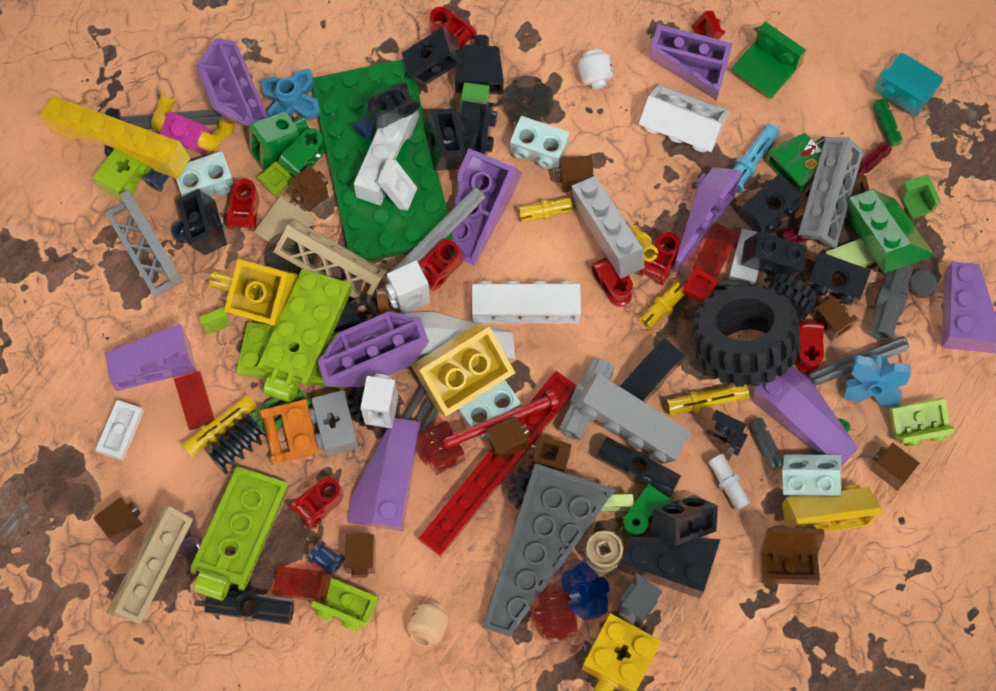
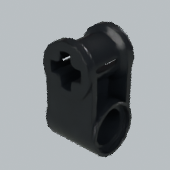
[367,82,420,128]

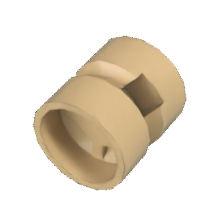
[584,531,623,575]

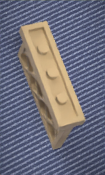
[106,506,193,624]

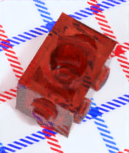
[417,420,465,476]
[535,591,578,641]

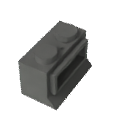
[618,573,663,628]

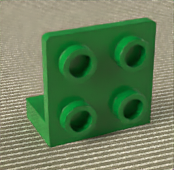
[731,21,806,99]

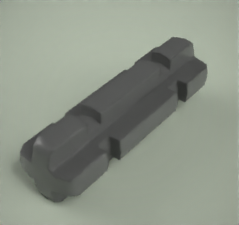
[749,417,784,470]

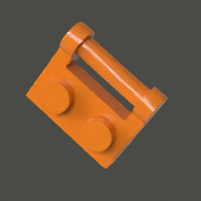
[258,399,320,465]

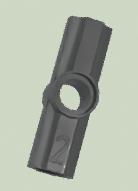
[868,265,914,341]

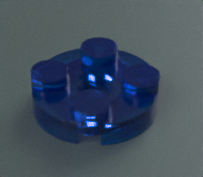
[562,561,610,621]

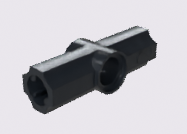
[596,437,681,498]
[205,591,295,625]

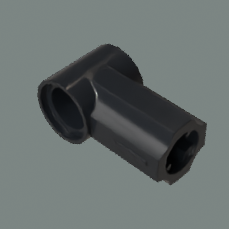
[334,294,378,332]

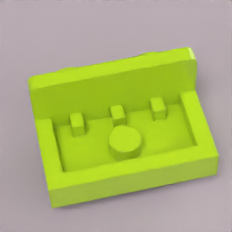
[889,397,956,446]
[310,576,379,632]

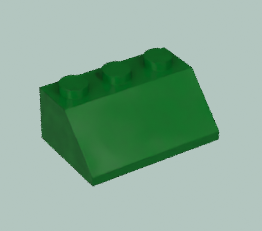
[847,189,933,273]

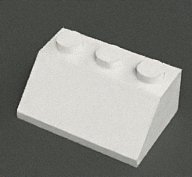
[639,84,730,152]

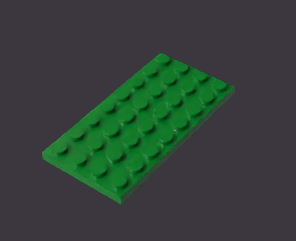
[312,59,454,262]

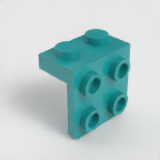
[874,53,943,117]

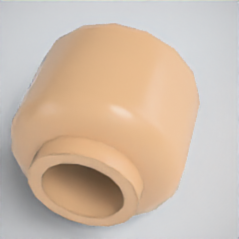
[407,602,449,647]

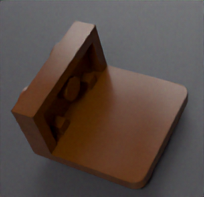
[759,525,825,585]

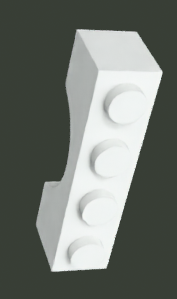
[354,110,419,206]

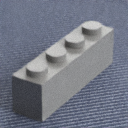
[572,176,645,279]
[575,373,691,464]

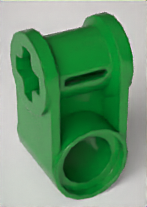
[278,128,326,176]

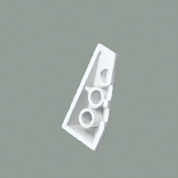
[405,312,515,363]

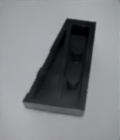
[619,537,721,599]

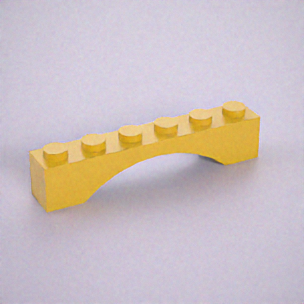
[39,95,191,179]

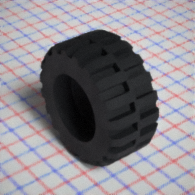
[693,284,800,387]

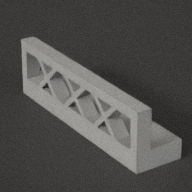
[798,137,864,248]
[104,190,183,298]

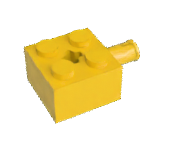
[209,259,298,326]
[582,613,662,691]

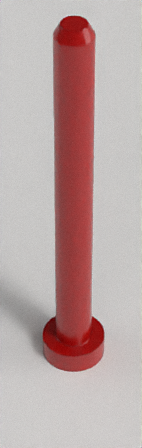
[442,390,559,448]

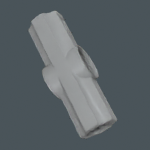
[559,358,615,440]

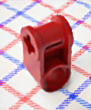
[429,6,477,51]
[227,178,260,231]
[639,231,680,286]
[418,240,465,291]
[591,257,633,307]
[795,321,824,375]
[290,477,344,529]

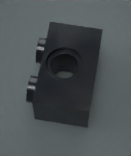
[402,27,464,87]
[423,108,467,171]
[739,173,802,234]
[177,189,227,255]
[741,231,807,277]
[807,252,871,305]

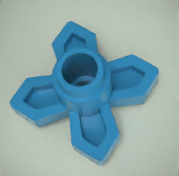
[261,69,321,121]
[844,355,911,408]

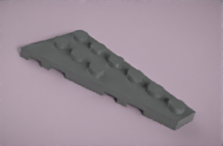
[482,463,616,637]

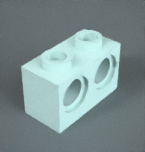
[510,116,570,169]
[176,151,234,197]
[457,380,521,440]
[782,455,842,496]

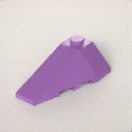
[450,148,522,266]
[673,167,743,273]
[753,366,858,466]
[348,418,421,531]

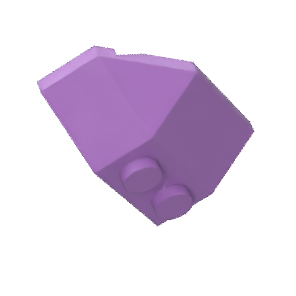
[196,38,268,126]
[318,312,429,387]

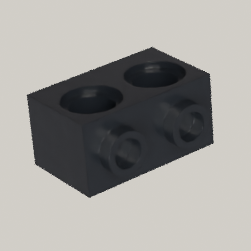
[652,495,718,546]

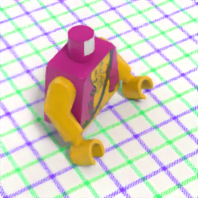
[151,92,235,156]

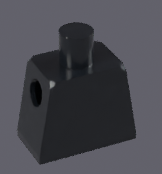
[455,34,504,95]

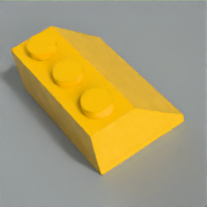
[782,485,882,532]

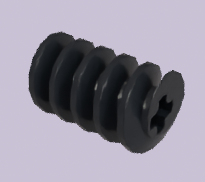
[206,414,267,474]

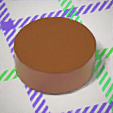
[376,287,390,315]

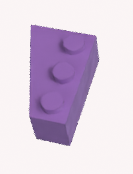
[650,24,733,101]
[942,261,996,354]

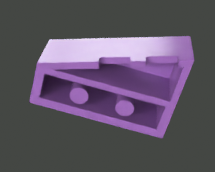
[105,324,197,391]

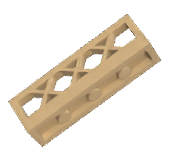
[274,219,386,299]

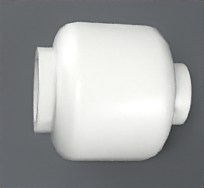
[578,49,614,89]

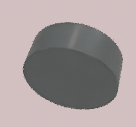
[909,270,937,298]

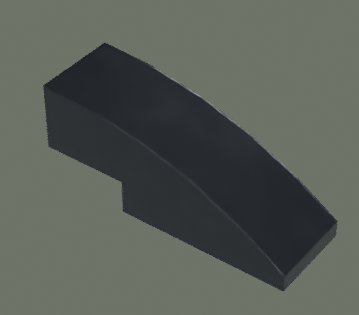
[620,338,685,403]

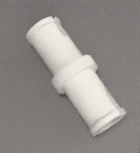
[708,454,751,511]

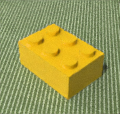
[411,322,515,417]

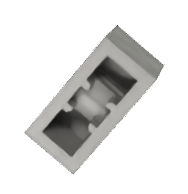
[309,390,359,457]

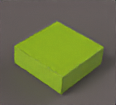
[257,161,293,198]
[199,307,231,335]

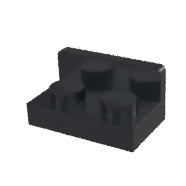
[459,98,498,156]
[706,410,748,461]

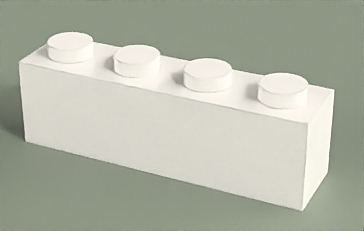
[472,281,581,324]

